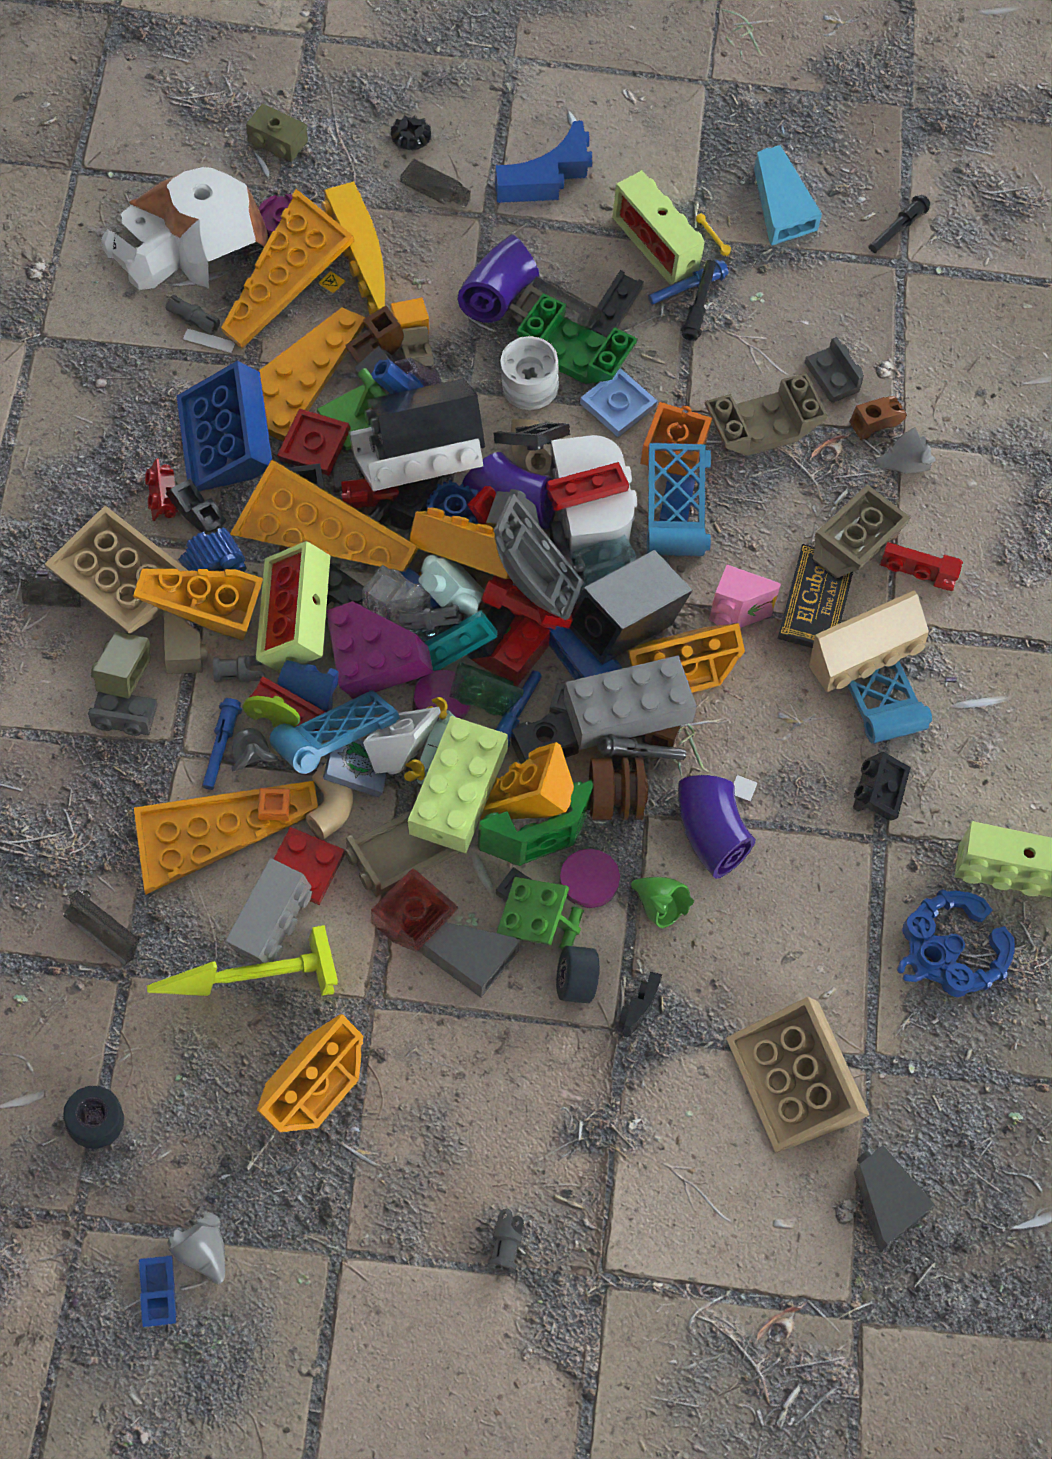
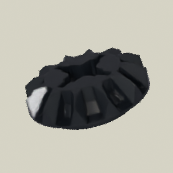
[391,115,432,150]

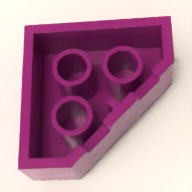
[326,601,433,699]

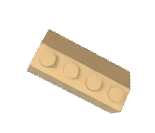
[809,590,929,692]

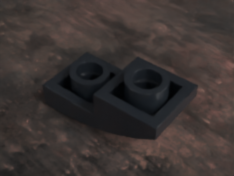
[618,972,662,1037]

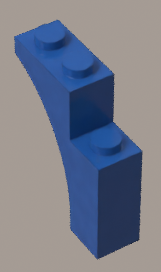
[495,121,592,203]

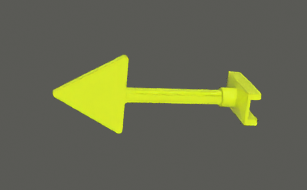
[146,925,338,996]

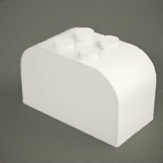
[548,435,637,565]

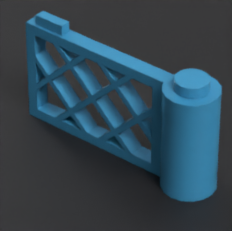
[647,443,711,556]
[847,661,932,744]
[269,690,400,774]

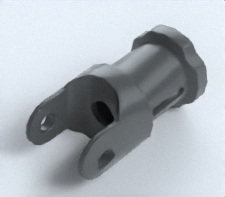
[213,655,265,682]
[487,1208,524,1272]

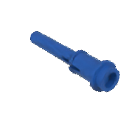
[648,260,729,305]
[495,670,542,747]
[202,698,242,790]

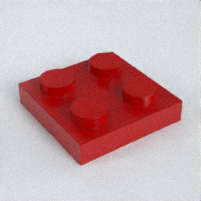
[277,408,351,476]
[274,827,345,905]

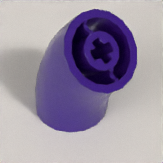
[457,234,540,323]
[462,452,555,529]
[678,775,756,879]

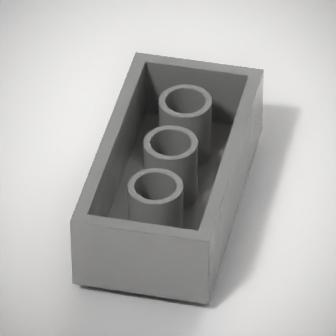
[563,655,697,750]

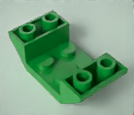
[516,293,638,384]
[477,780,594,866]

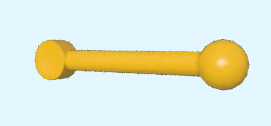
[696,213,731,256]

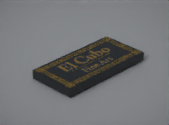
[777,544,853,648]

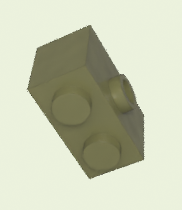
[246,103,308,162]
[91,631,151,699]

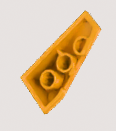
[133,569,263,641]
[480,742,574,819]

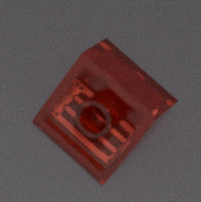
[371,868,459,952]

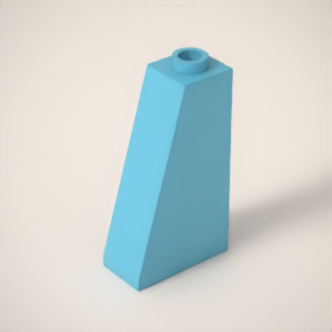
[754,145,822,246]

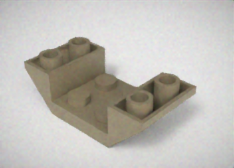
[705,373,828,456]

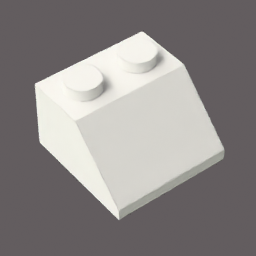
[363,707,441,774]

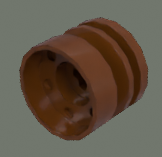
[589,758,648,820]

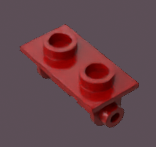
[145,458,178,521]
[341,479,399,508]

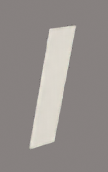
[183,328,235,353]

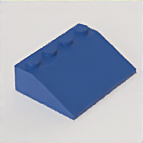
[177,360,272,491]

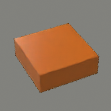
[258,788,290,821]

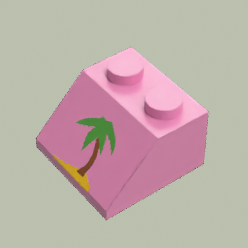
[709,565,781,628]

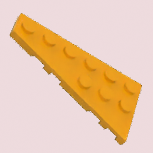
[221,189,354,349]
[259,307,366,442]
[230,460,419,572]
[134,780,318,895]

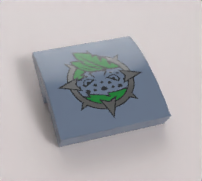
[323,730,386,798]

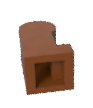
[849,396,907,440]

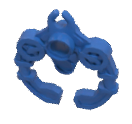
[897,889,1015,997]

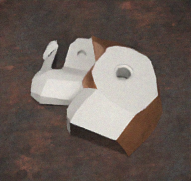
[101,167,268,290]

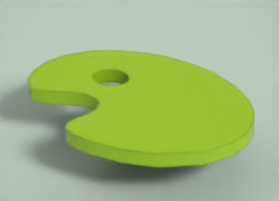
[242,696,300,727]

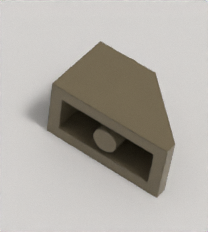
[164,610,208,674]

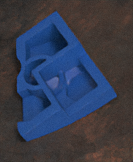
[277,660,338,712]

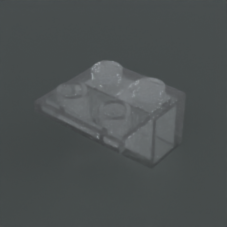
[362,565,430,626]

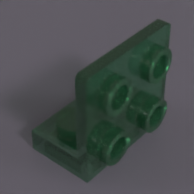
[449,662,524,716]

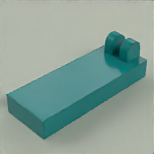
[425,610,497,671]

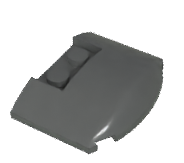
[494,494,583,620]

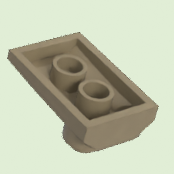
[813,484,911,578]

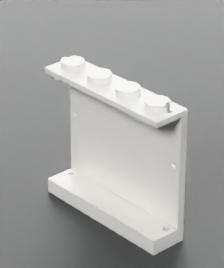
[349,427,483,491]

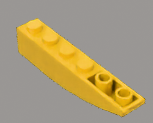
[322,181,385,315]

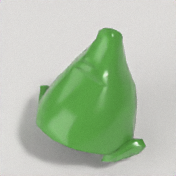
[631,877,694,928]

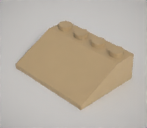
[45,506,188,634]
[726,997,869,1153]

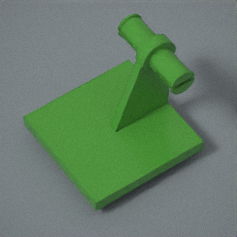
[317,368,386,451]
[496,877,584,949]

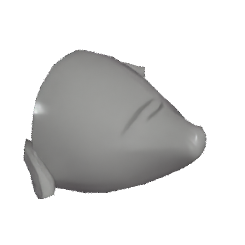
[875,427,936,473]
[167,1211,225,1284]

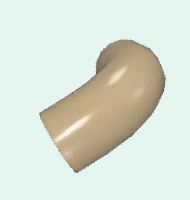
[511,419,551,475]
[306,764,353,840]

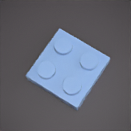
[580,368,658,437]

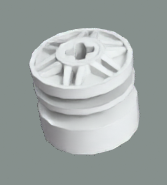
[500,336,559,410]

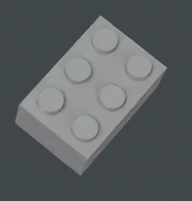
[226,858,312,964]

